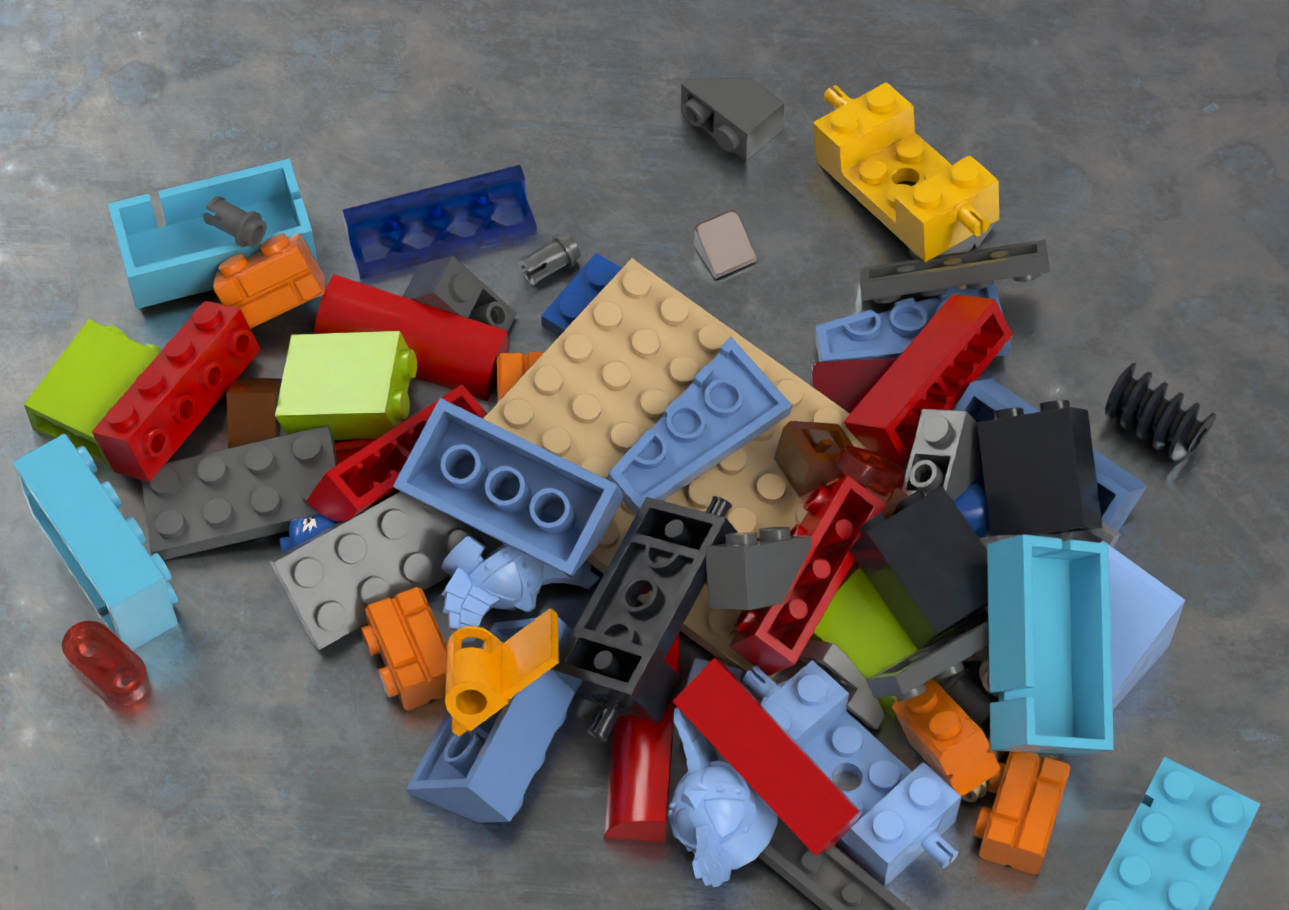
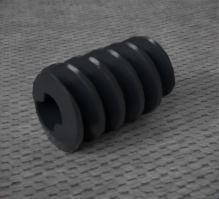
[1105,363,1216,461]

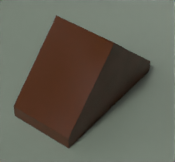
[227,378,282,449]
[774,421,864,497]

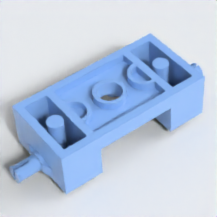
[742,660,961,887]

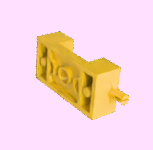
[813,82,1000,262]

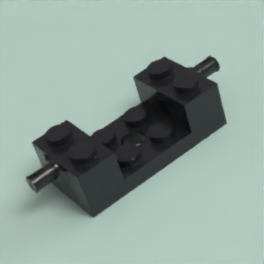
[552,496,738,742]

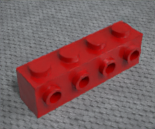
[92,301,261,482]
[729,475,886,676]

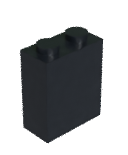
[977,400,1103,541]
[849,486,988,650]

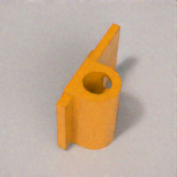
[445,608,559,737]

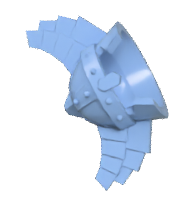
[441,536,600,643]
[666,708,778,888]

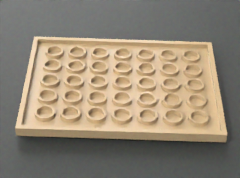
[483,258,909,681]

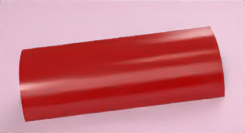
[314,274,509,401]
[843,294,1013,465]
[306,384,487,522]
[604,635,680,842]
[672,658,862,856]

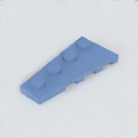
[815,282,1011,362]
[608,337,793,515]

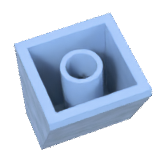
[1101,541,1185,710]

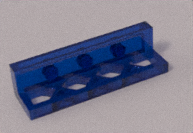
[342,165,537,280]

